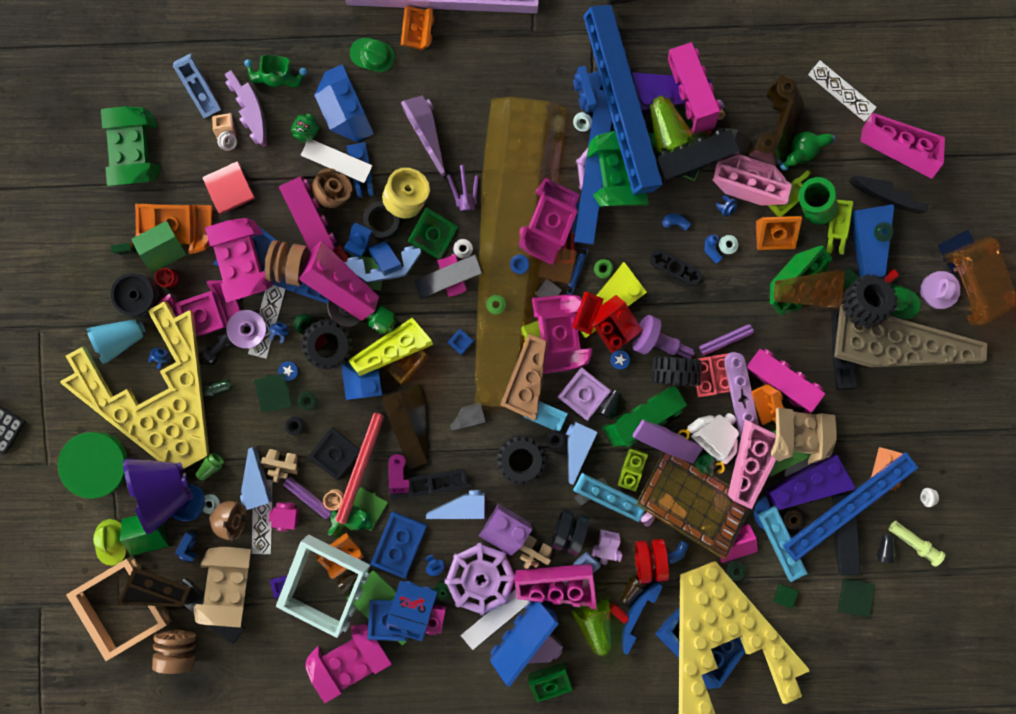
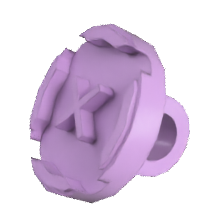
[920,271,960,309]

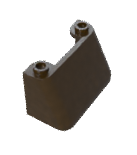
[746,75,804,168]

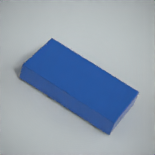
[368,241,402,276]

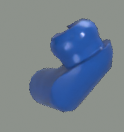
[667,540,689,564]

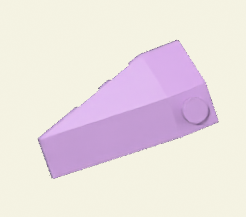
[401,95,445,177]

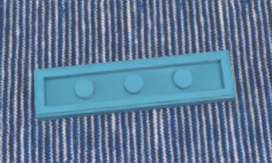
[573,473,646,522]
[758,506,808,582]

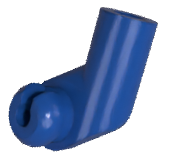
[662,213,691,231]
[704,234,723,264]

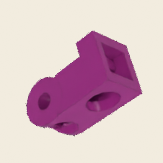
[388,454,409,494]

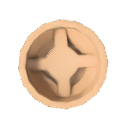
[323,489,344,511]

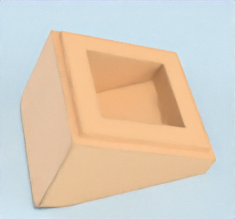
[212,113,236,139]

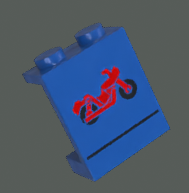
[385,581,437,642]

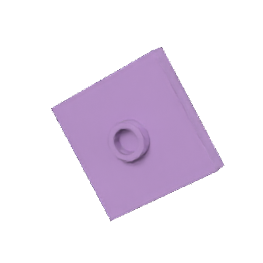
[558,367,611,421]

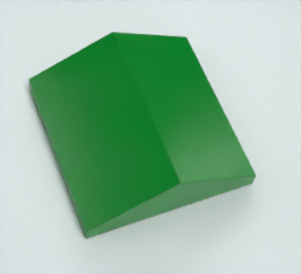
[408,208,458,260]

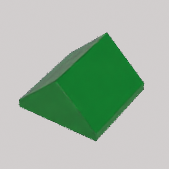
[131,221,187,273]
[120,515,170,556]
[528,662,573,703]

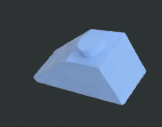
[173,53,221,118]
[566,422,597,485]
[240,446,273,510]
[426,490,485,519]

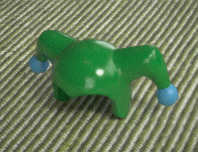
[244,55,308,87]
[780,131,836,171]

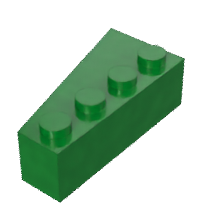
[601,386,687,447]

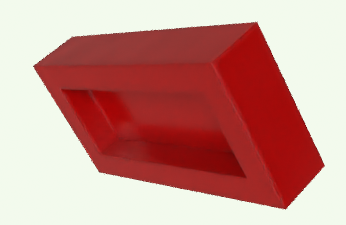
[571,292,604,335]

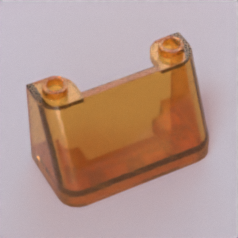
[944,237,1016,325]

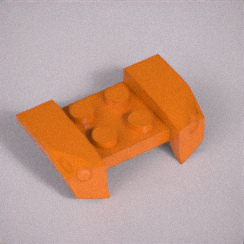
[135,204,213,254]

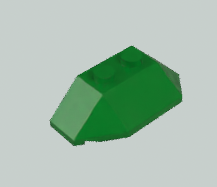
[770,245,832,316]

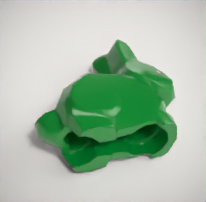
[328,505,372,539]

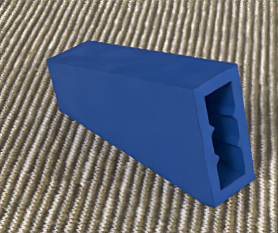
[851,205,894,278]

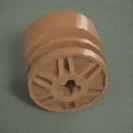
[265,240,309,286]
[152,629,196,674]

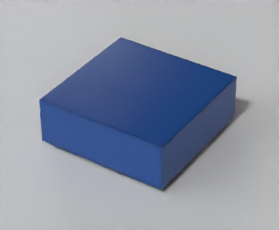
[447,329,474,355]

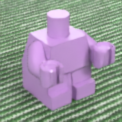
[592,530,623,565]

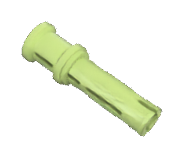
[889,521,945,567]

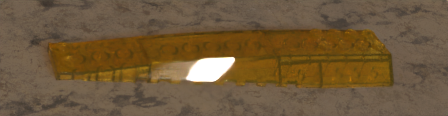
[474,97,567,408]

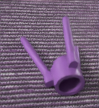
[447,165,479,211]

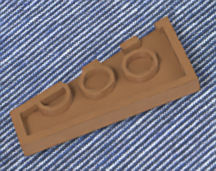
[501,334,548,420]

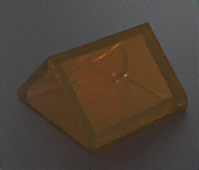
[383,350,430,386]

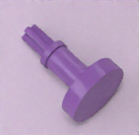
[632,315,694,358]

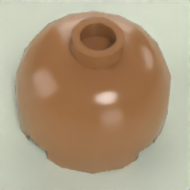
[312,168,352,208]
[209,501,246,541]

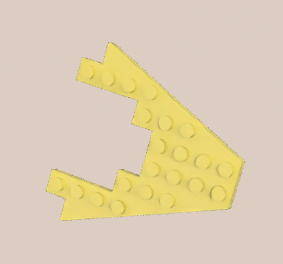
[60,301,210,468]
[679,561,809,714]

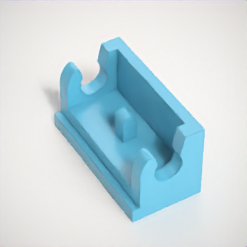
[523,401,567,431]

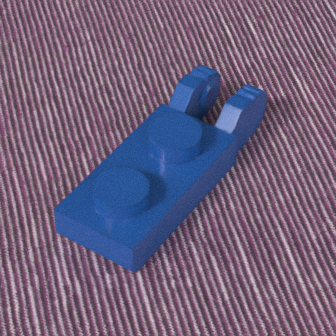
[347,142,374,198]

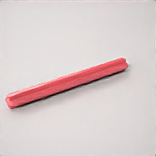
[335,413,384,524]

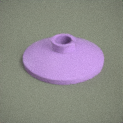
[227,310,266,348]

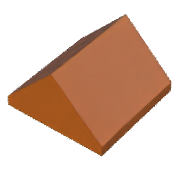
[756,216,802,250]

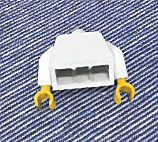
[678,413,739,473]

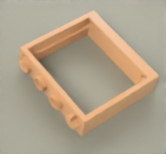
[66,556,172,661]

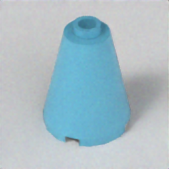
[86,319,146,364]

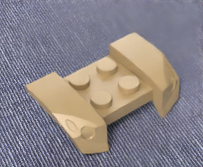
[771,408,837,464]
[194,547,251,627]

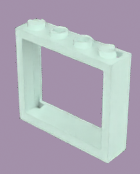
[276,534,370,638]

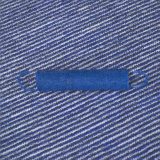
[567,248,588,294]

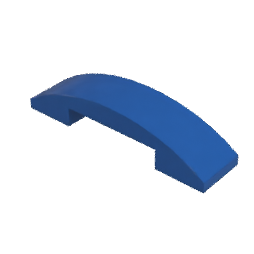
[621,581,663,655]

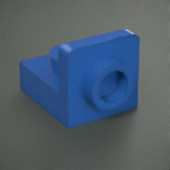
[344,223,372,257]
[175,530,199,562]

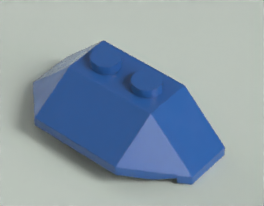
[314,64,374,142]

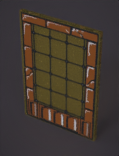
[636,452,750,560]

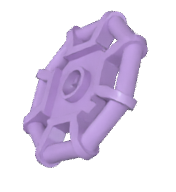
[445,543,515,615]

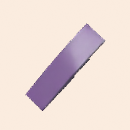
[632,419,703,463]

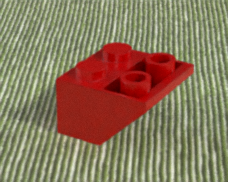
[593,295,643,353]

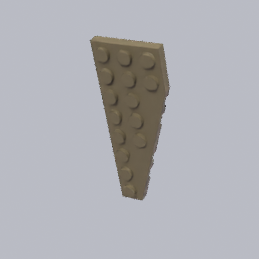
[834,304,987,367]

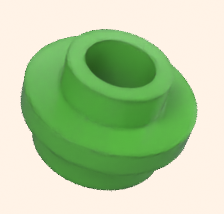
[594,259,613,278]
[486,295,506,314]

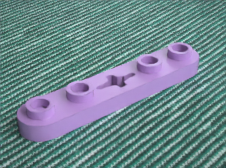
[724,352,759,438]

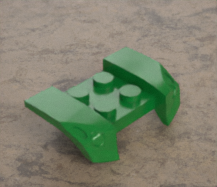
[101,106,161,186]
[587,131,649,207]

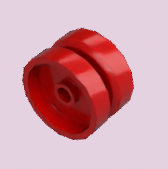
[635,538,669,584]

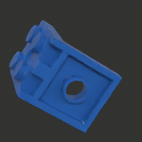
[573,66,602,115]

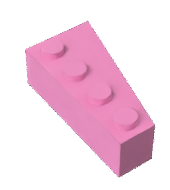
[728,419,776,509]

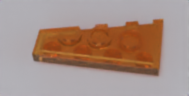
[774,270,845,308]

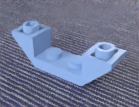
[344,246,421,283]

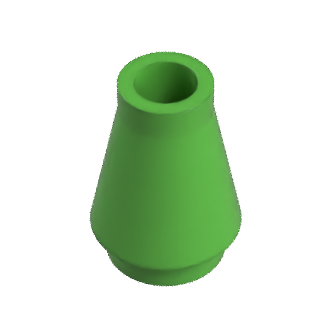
[196,453,224,481]

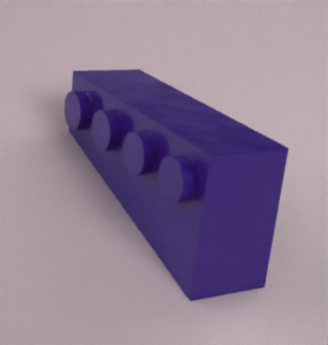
[631,72,715,115]
[764,454,856,510]

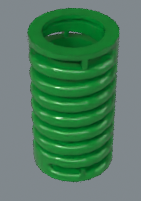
[798,177,838,225]

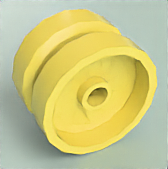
[382,168,430,218]

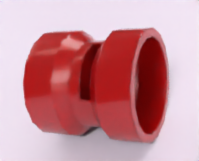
[155,268,180,288]

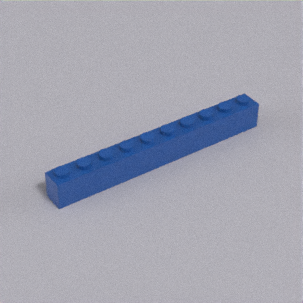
[583,5,662,195]

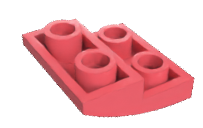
[203,161,255,215]
[696,353,730,397]

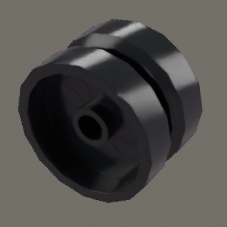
[110,273,162,317]
[551,507,590,557]

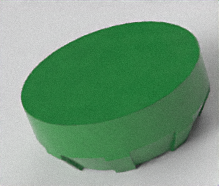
[58,431,129,499]

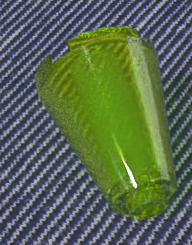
[650,95,694,153]
[572,599,611,656]

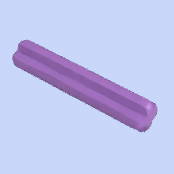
[699,325,754,355]
[283,477,332,519]

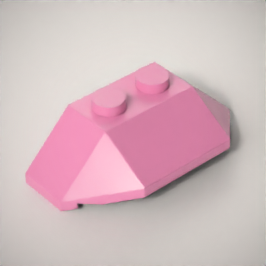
[713,154,792,206]

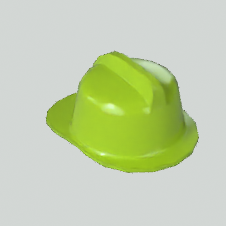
[93,519,126,566]

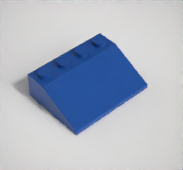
[490,601,558,687]
[655,607,745,689]

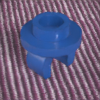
[716,195,737,216]
[270,322,290,343]
[148,348,170,369]
[425,554,445,576]

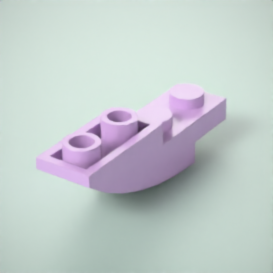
[225,70,267,148]

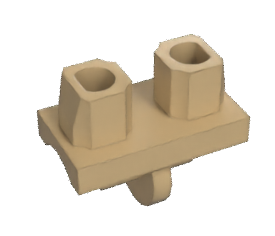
[261,449,299,483]
[520,535,552,569]

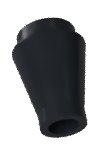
[598,390,622,419]
[876,535,896,564]

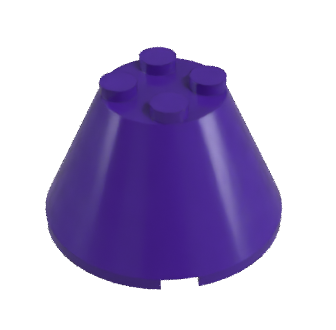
[123,458,193,535]

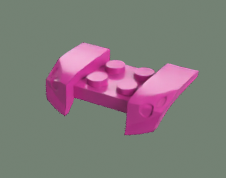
[519,178,579,265]
[205,218,273,303]
[158,280,242,338]
[532,295,592,374]
[306,624,391,703]

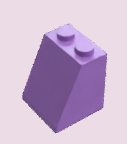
[478,503,532,556]

